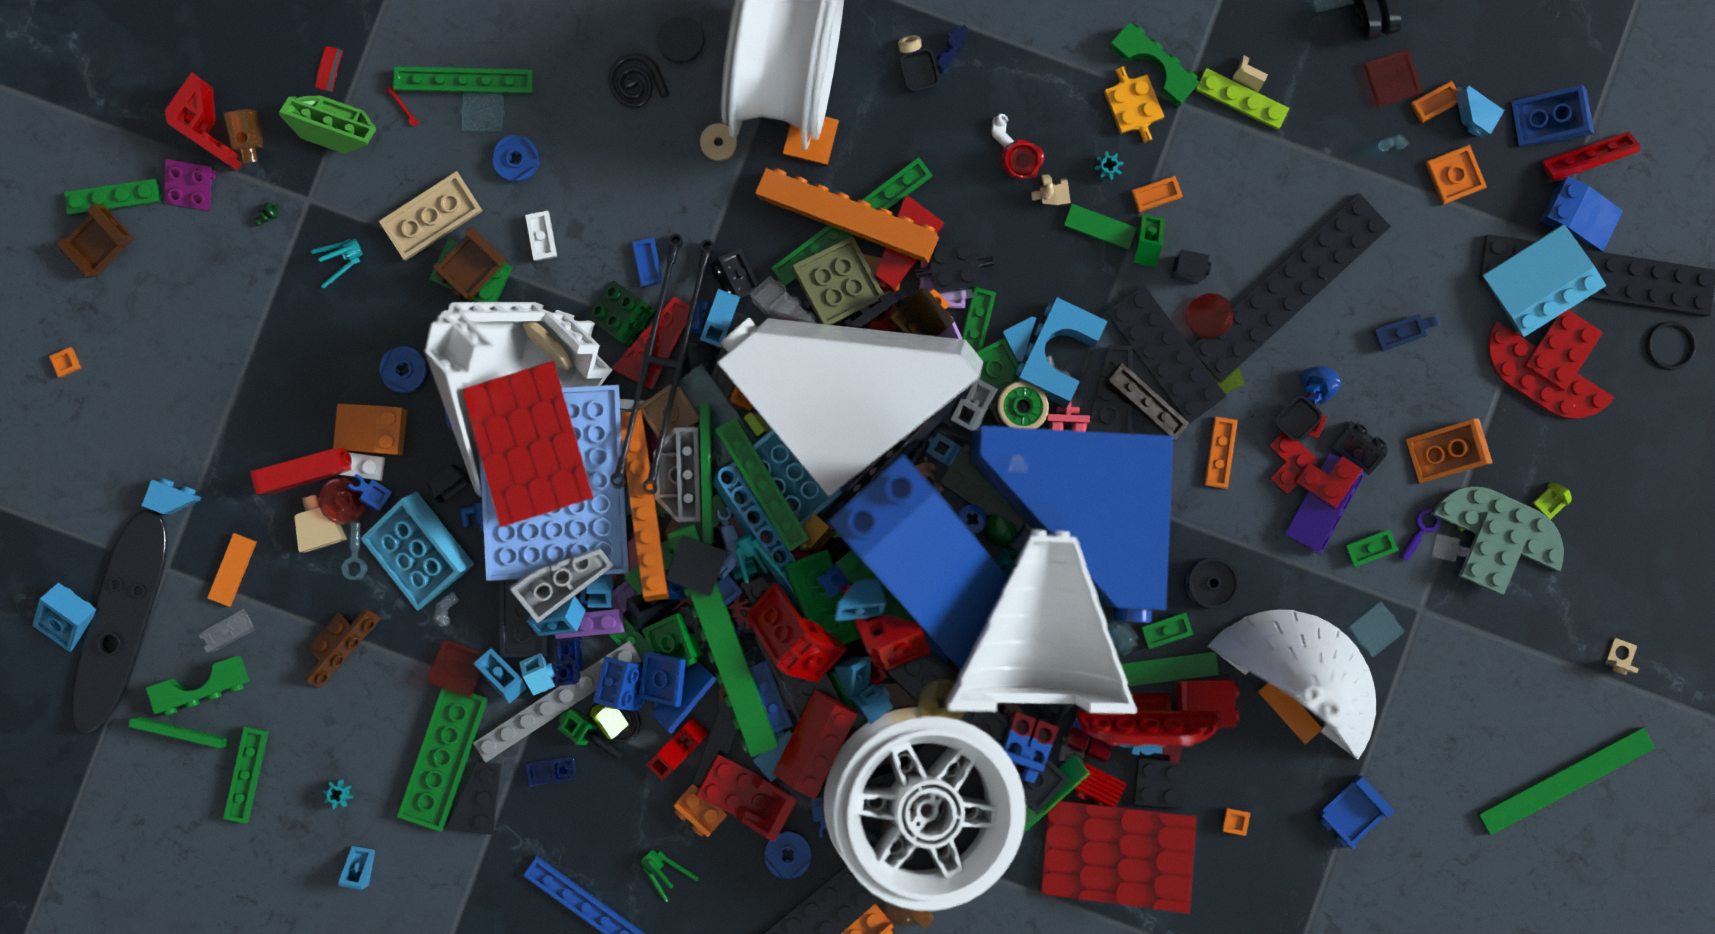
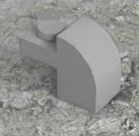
[951,379,998,431]

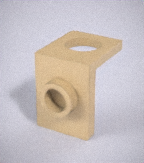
[1605,638,1638,675]

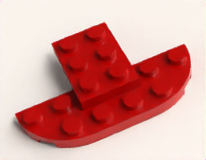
[1487,310,1615,419]
[1077,693,1221,747]

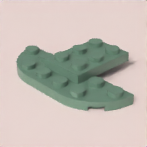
[1431,487,1564,595]

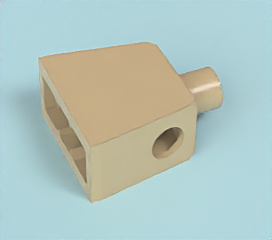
[295,495,347,553]

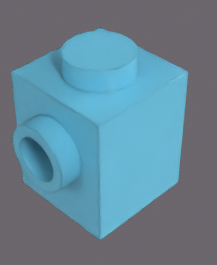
[519,653,556,696]

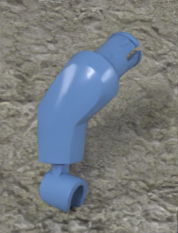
[715,507,745,579]

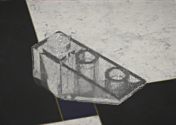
[750,276,818,323]

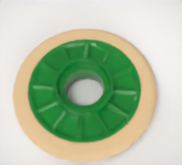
[997,381,1049,429]

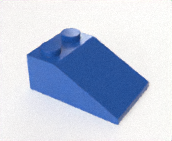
[1511,85,1594,147]
[1540,176,1623,252]

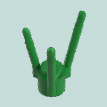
[640,850,698,903]

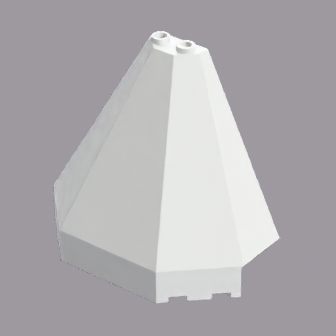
[425,302,612,497]

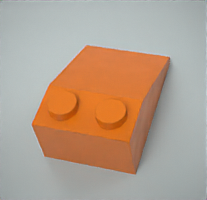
[333,404,407,456]
[1406,419,1493,484]

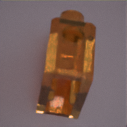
[224,109,263,164]

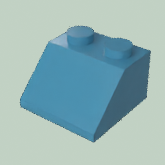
[32,582,96,652]

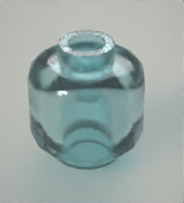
[1107,621,1138,656]

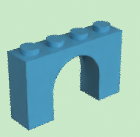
[1015,297,1107,408]

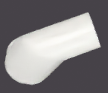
[991,114,1014,147]

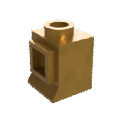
[801,512,835,553]

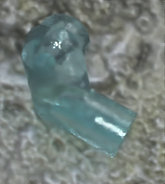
[1379,134,1408,151]

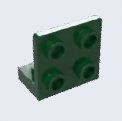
[586,281,656,348]

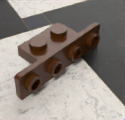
[305,608,381,688]

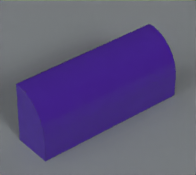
[1285,453,1365,555]

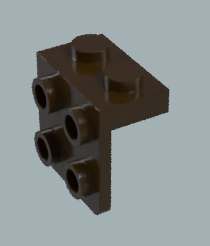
[887,288,954,336]

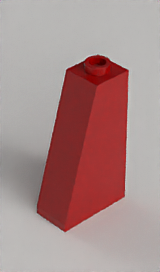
[875,195,944,292]
[250,448,352,494]

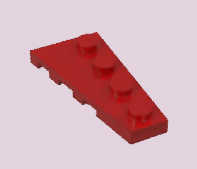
[611,297,691,390]

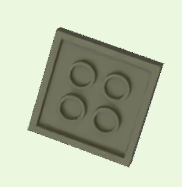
[791,236,884,325]

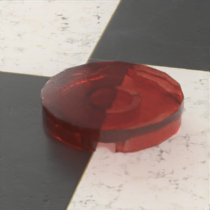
[1186,293,1234,339]
[318,478,365,524]

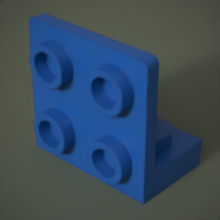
[593,656,645,711]

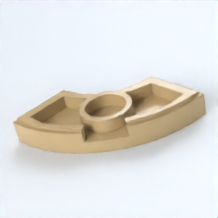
[522,321,573,370]

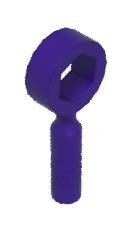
[1399,509,1441,562]

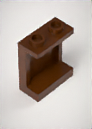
[56,204,134,277]
[433,226,508,301]

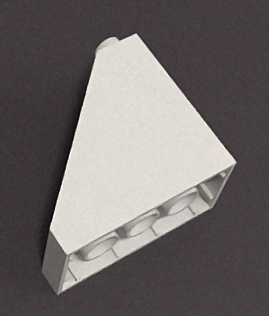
[718,317,983,496]

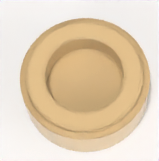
[898,35,922,53]

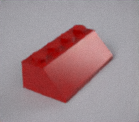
[773,689,857,799]

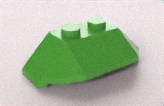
[279,95,376,154]

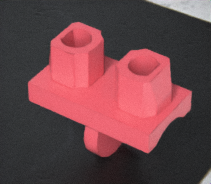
[1046,402,1090,431]

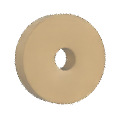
[700,123,737,162]

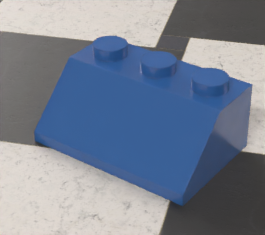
[652,659,717,734]

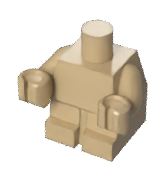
[1031,174,1071,205]

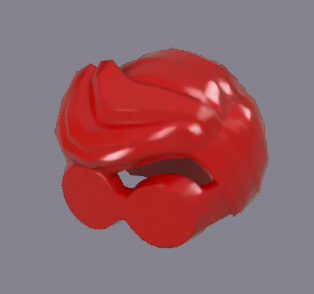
[1001,139,1044,179]

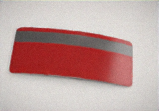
[315,46,343,92]

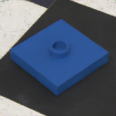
[639,651,686,707]

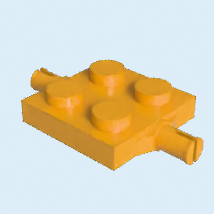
[1104,67,1164,143]

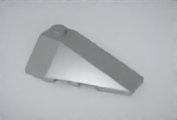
[510,547,614,623]

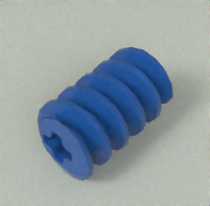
[957,504,987,535]

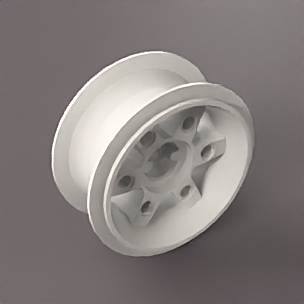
[722,0,844,150]
[823,707,1025,910]

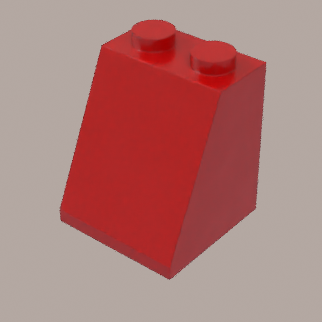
[1175,679,1240,728]

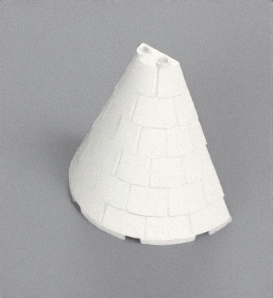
[946,530,1136,713]
[1207,610,1376,760]

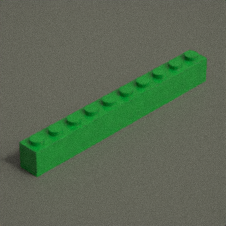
[666,524,779,757]

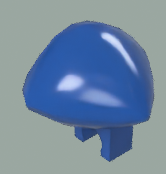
[1301,366,1341,404]

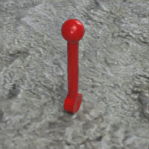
[386,85,419,126]

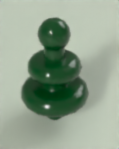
[254,202,280,226]

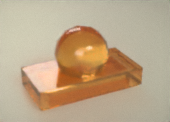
[894,905,934,929]

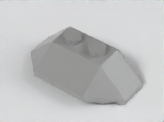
[654,427,702,522]

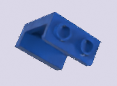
[1317,775,1395,850]

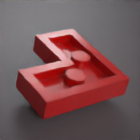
[1268,431,1319,495]
[1296,456,1363,509]

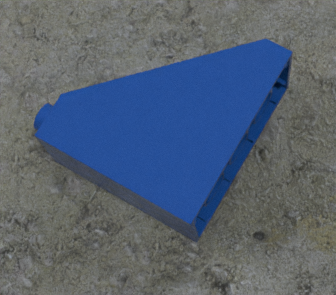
[968,426,1173,622]
[829,455,1008,670]

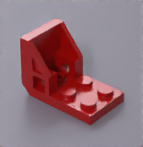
[165,72,243,171]
[745,583,847,682]
[842,584,930,671]
[695,753,797,842]

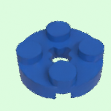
[493,135,540,183]
[379,346,427,393]
[765,830,812,879]

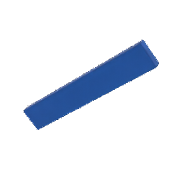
[522,856,646,934]

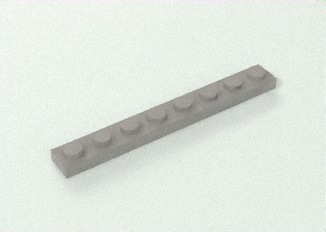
[473,641,642,763]

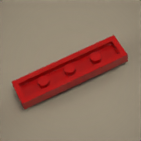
[1542,131,1640,182]

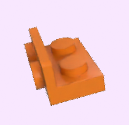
[673,784,728,837]
[839,903,894,934]

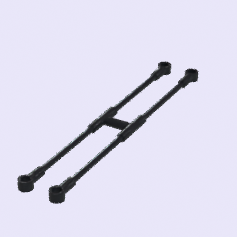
[610,233,714,495]

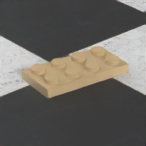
[379,171,483,261]

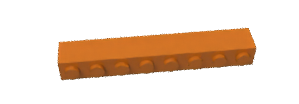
[755,168,939,263]
[620,410,669,602]

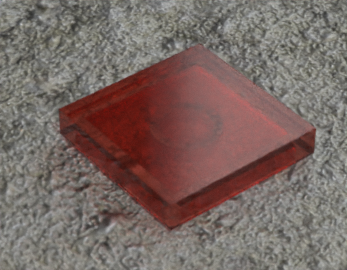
[1364,49,1423,108]
[426,639,485,699]

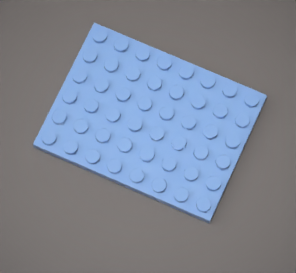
[479,385,629,581]

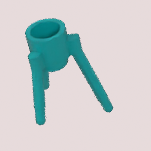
[311,238,363,288]
[734,533,786,584]

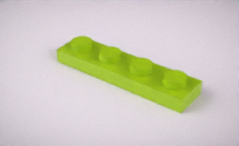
[1195,68,1290,130]

